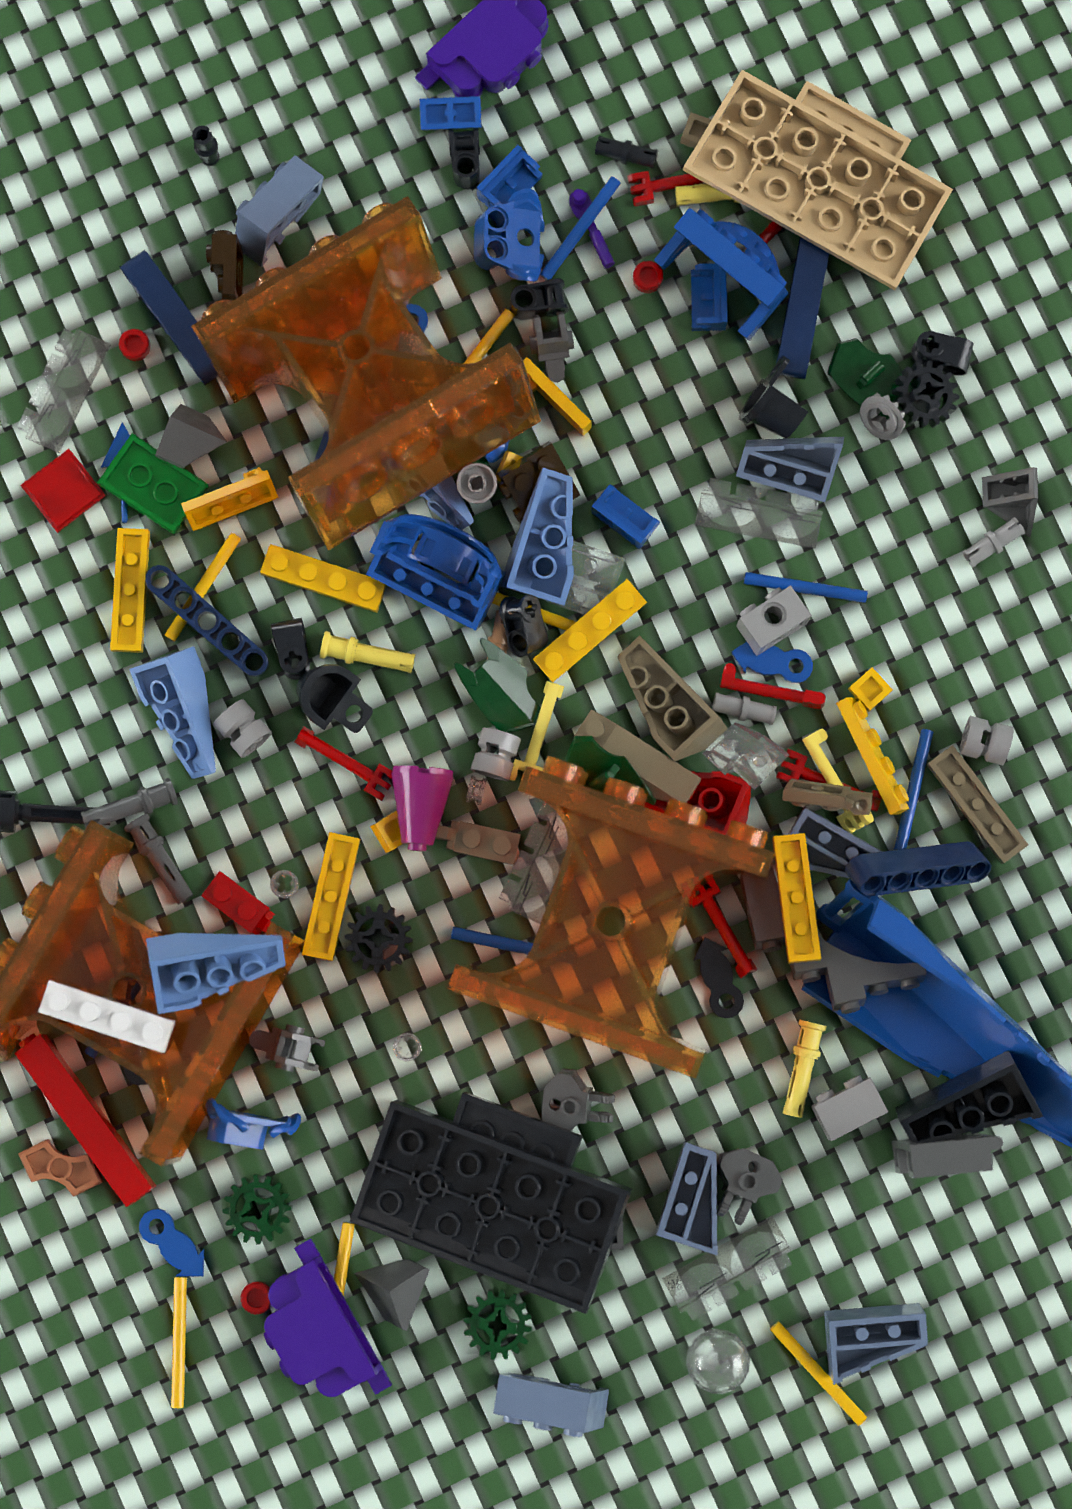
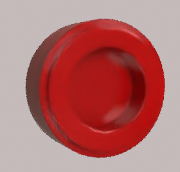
[633,261,663,293]
[119,329,151,361]
[240,1281,271,1314]

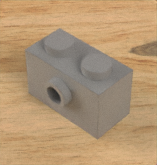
[811,1075,888,1141]

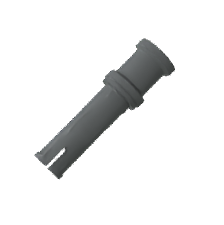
[80,778,178,831]
[124,814,194,905]

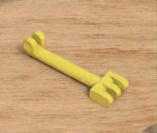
[510,681,564,789]
[802,729,874,833]

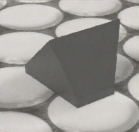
[155,404,227,469]
[982,467,1038,538]
[355,1259,430,1331]

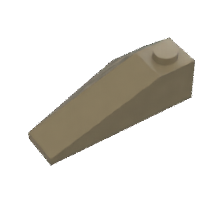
[617,636,728,761]
[564,709,702,806]

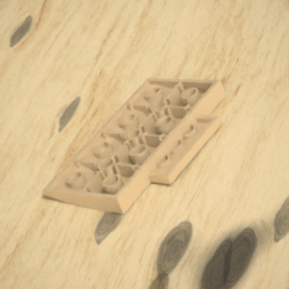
[683,70,953,290]

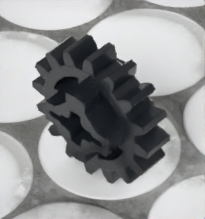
[891,360,960,429]
[344,904,413,973]

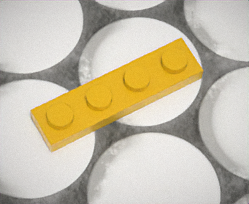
[110,528,150,653]
[260,544,387,613]
[533,579,648,683]
[836,697,909,815]
[302,832,361,961]
[772,833,821,964]

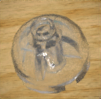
[686,1328,750,1394]

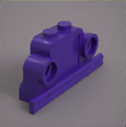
[415,0,549,97]
[264,1238,392,1397]

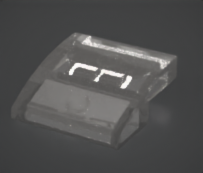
[546,541,626,615]
[702,723,789,790]

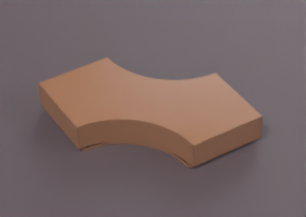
[18,1139,104,1197]

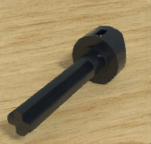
[0,790,111,833]

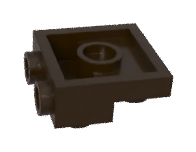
[206,230,244,312]
[496,441,580,525]

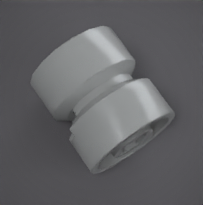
[457,463,497,504]
[213,699,272,758]
[959,715,1014,766]
[470,728,521,781]

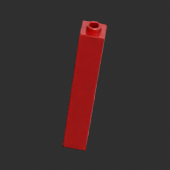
[14,1033,156,1207]

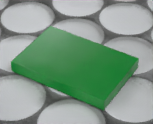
[97,433,209,536]

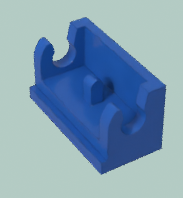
[419,96,482,131]
[476,145,542,208]
[691,263,728,331]
[591,484,660,550]

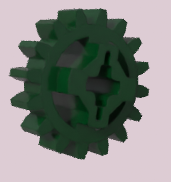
[222,1174,293,1245]
[463,1289,532,1360]

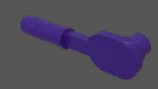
[569,189,615,269]

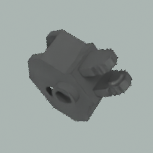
[529,311,574,384]
[249,1024,325,1072]
[541,1068,615,1131]
[716,1148,783,1226]

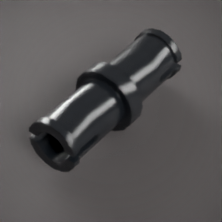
[192,126,220,166]
[595,135,658,169]

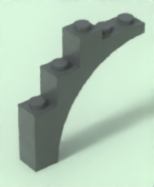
[740,865,926,1014]

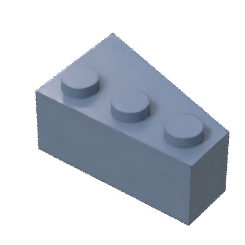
[235,155,324,267]
[736,437,844,502]
[773,806,883,878]
[655,1142,718,1256]
[824,1303,928,1385]
[493,1372,609,1437]

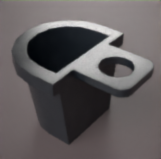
[739,355,808,439]
[296,664,373,733]

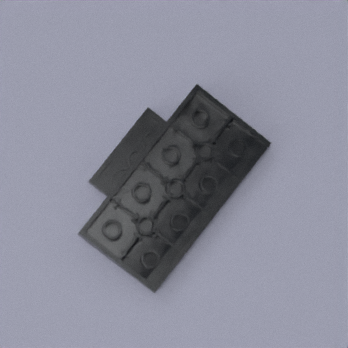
[350,1092,632,1314]

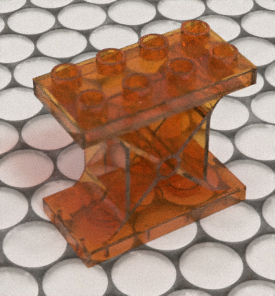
[191,196,541,551]
[447,756,775,1079]
[0,820,305,1167]

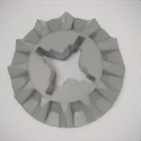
[860,393,906,440]

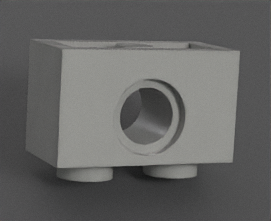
[736,585,812,656]

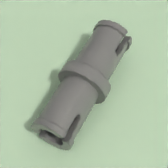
[962,517,1025,568]
[712,692,777,725]

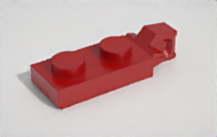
[201,871,283,935]

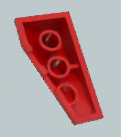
[624,771,752,847]

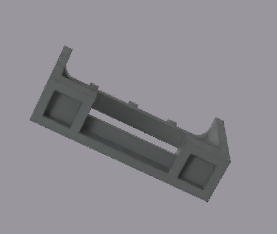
[892,1133,1003,1178]

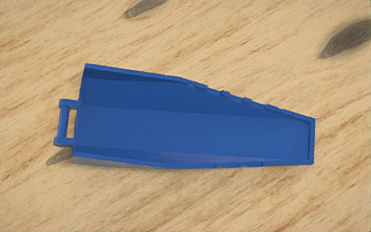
[801,879,1072,1148]

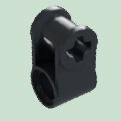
[448,128,480,189]
[509,278,569,320]
[911,331,974,376]
[499,595,548,657]
[271,618,310,680]

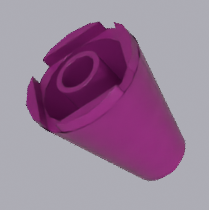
[391,766,454,851]

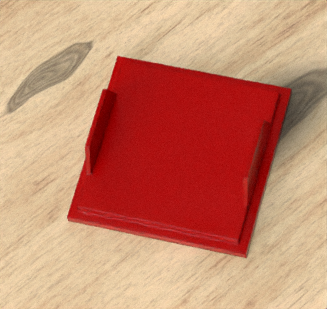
[20,449,106,533]

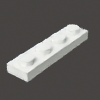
[38,980,175,1053]

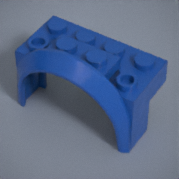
[654,207,789,341]
[366,514,507,631]

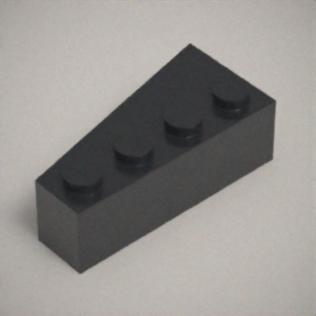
[895,1050,1043,1143]

